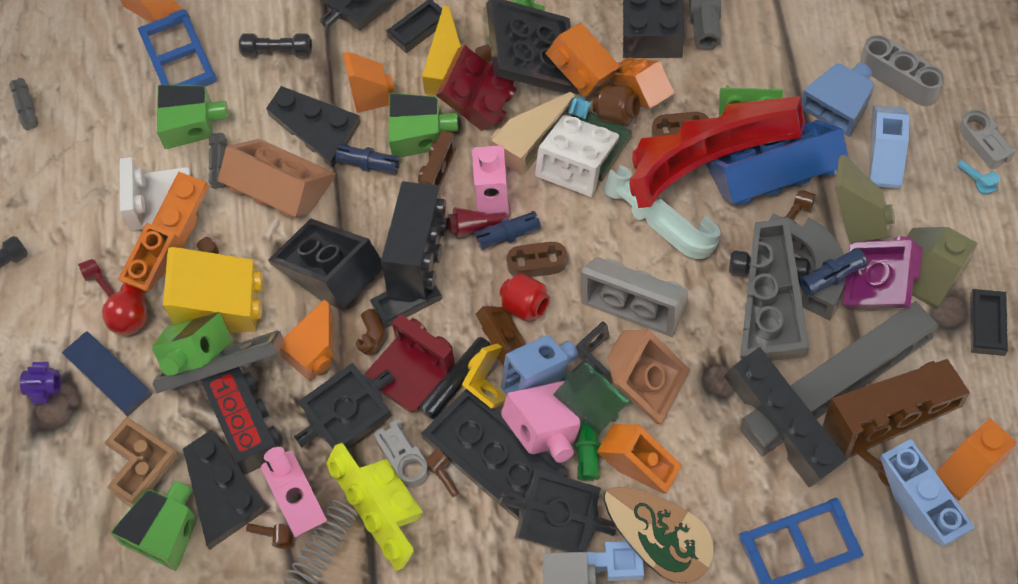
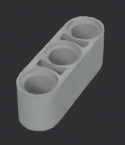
[860,35,945,106]

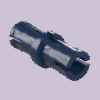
[335,143,400,176]
[475,211,541,251]
[799,248,867,296]

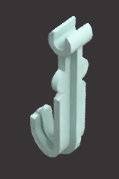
[604,165,721,259]

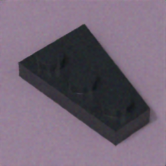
[266,86,361,168]
[183,429,268,550]

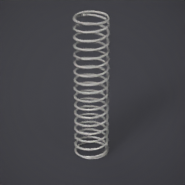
[283,500,358,584]

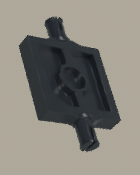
[320,0,396,31]
[293,362,395,449]
[499,468,616,553]

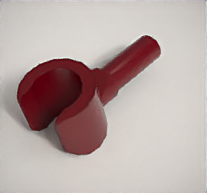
[78,259,115,297]

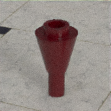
[448,207,507,239]

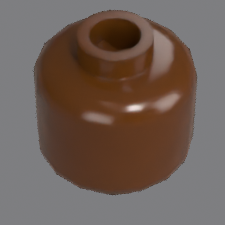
[592,85,640,126]

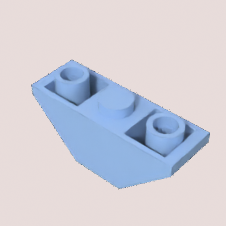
[869,105,909,189]
[880,439,975,547]

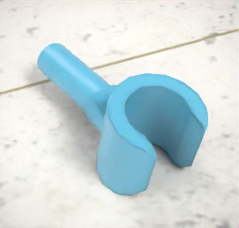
[568,95,591,119]
[957,160,1000,194]

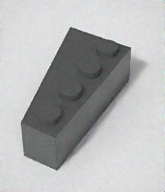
[740,218,809,361]

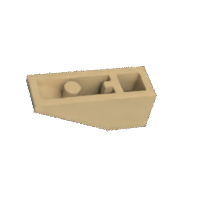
[491,92,575,175]

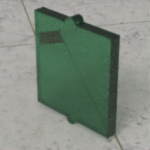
[553,362,630,435]

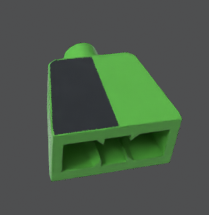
[157,84,229,149]
[389,93,459,158]
[152,312,233,376]
[111,481,196,571]

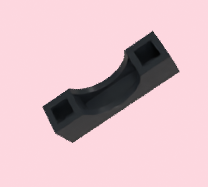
[724,347,848,487]

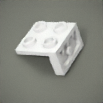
[535,115,619,197]
[120,157,191,231]

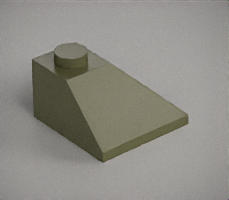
[835,155,895,244]
[907,227,978,309]

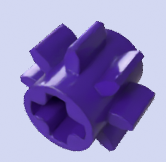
[20,362,61,403]

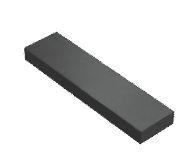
[152,330,285,394]

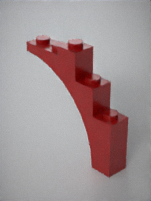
[629,96,805,208]

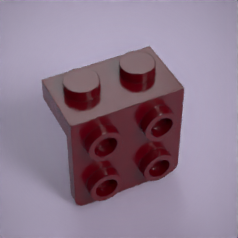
[365,314,455,413]

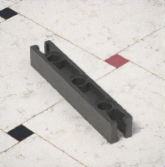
[741,301,938,457]

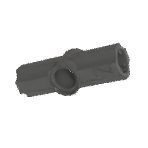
[689,0,721,50]

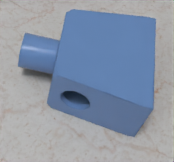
[802,63,874,137]
[500,335,578,395]

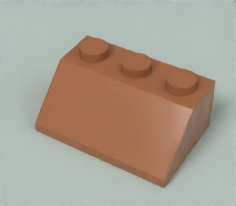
[218,139,336,218]

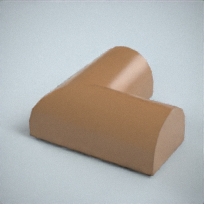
[104,417,180,508]

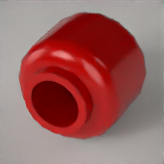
[499,273,550,322]

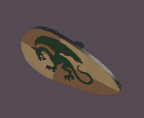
[603,487,714,583]

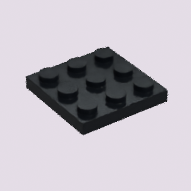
[486,0,578,94]

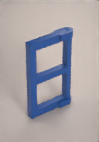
[137,9,217,87]
[738,497,864,584]

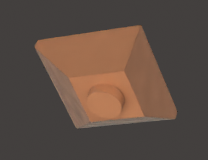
[607,329,690,424]

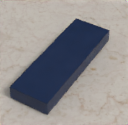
[62,331,152,417]

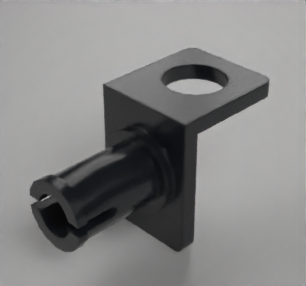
[560,321,613,396]

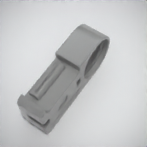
[960,109,1017,169]
[374,420,429,488]

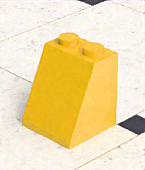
[163,247,264,333]

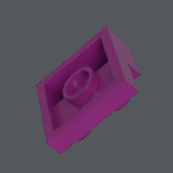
[842,236,923,309]

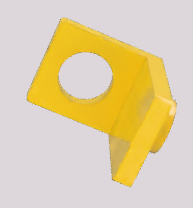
[462,343,507,409]

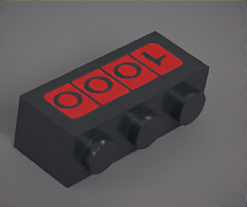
[200,367,282,475]

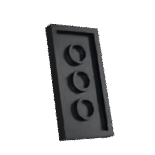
[421,389,569,521]

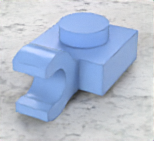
[587,541,644,581]

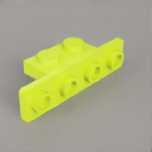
[326,443,423,571]

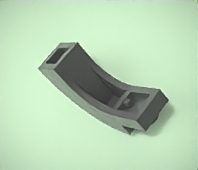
[769,213,846,321]

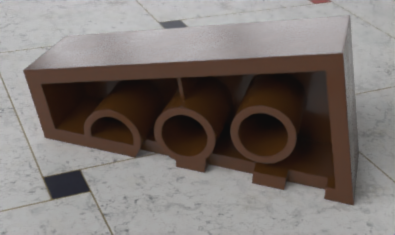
[822,359,970,459]

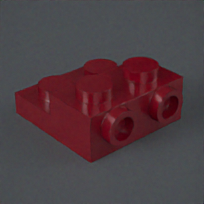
[436,45,516,131]

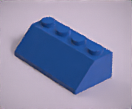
[705,120,849,205]

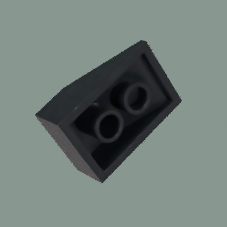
[268,218,382,310]

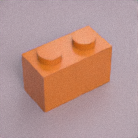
[545,22,621,98]

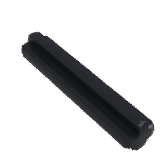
[420,337,491,419]

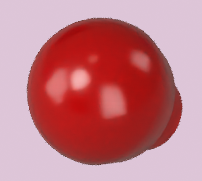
[102,283,148,336]

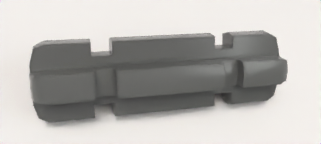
[9,78,38,130]
[208,133,227,189]

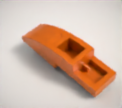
[118,171,209,293]

